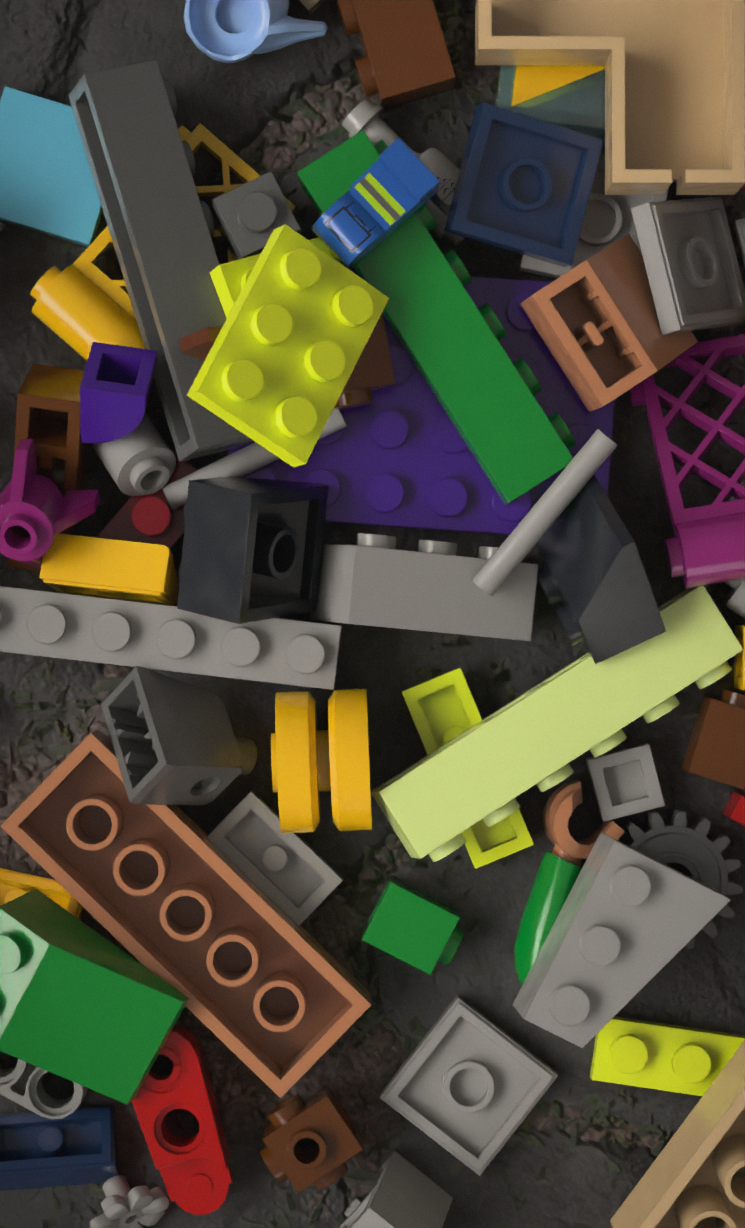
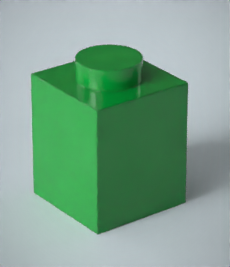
[362,876,464,975]

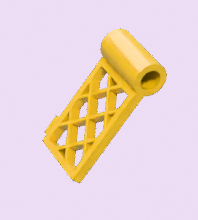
[30,123,296,360]

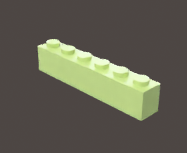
[371,585,744,862]

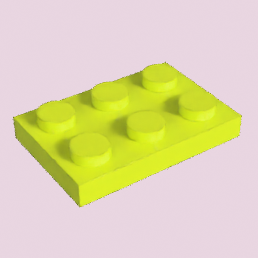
[186,224,389,468]

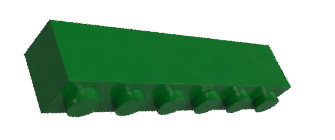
[297,130,577,505]

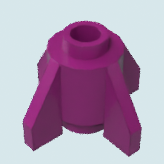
[0,439,100,567]

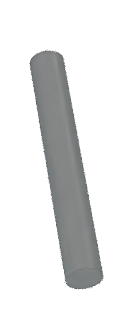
[163,407,347,510]
[472,429,618,597]

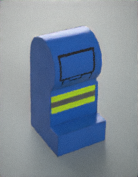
[311,137,440,268]

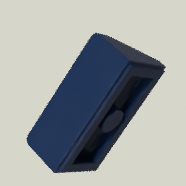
[0,1105,120,1191]

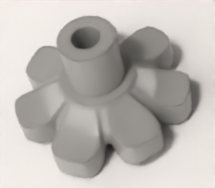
[90,1175,169,1228]

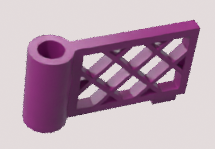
[629,334,745,588]

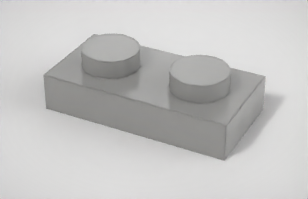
[207,790,343,926]

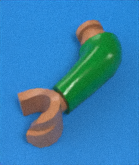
[514,780,625,987]

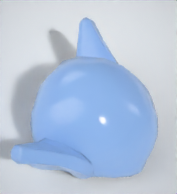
[183,0,328,63]

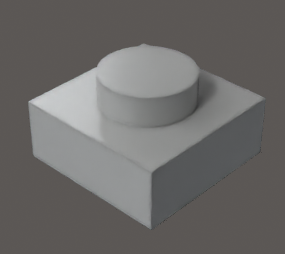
[585,743,665,822]

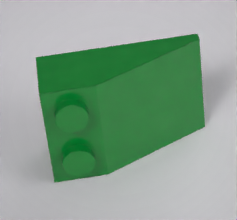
[0,889,189,1105]

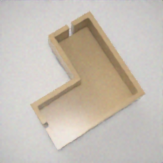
[475,0,745,195]

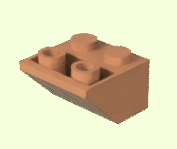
[520,233,698,412]

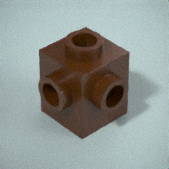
[260,1085,363,1193]

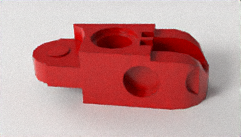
[132,1025,234,1215]

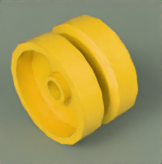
[271,689,372,833]

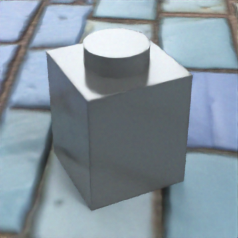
[212,171,301,261]

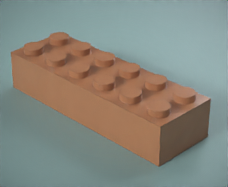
[0,729,371,1098]

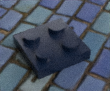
[444,102,604,267]

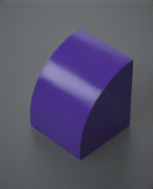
[80,342,157,443]

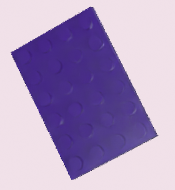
[228,268,615,535]

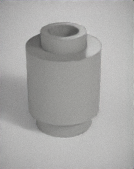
[92,412,176,496]

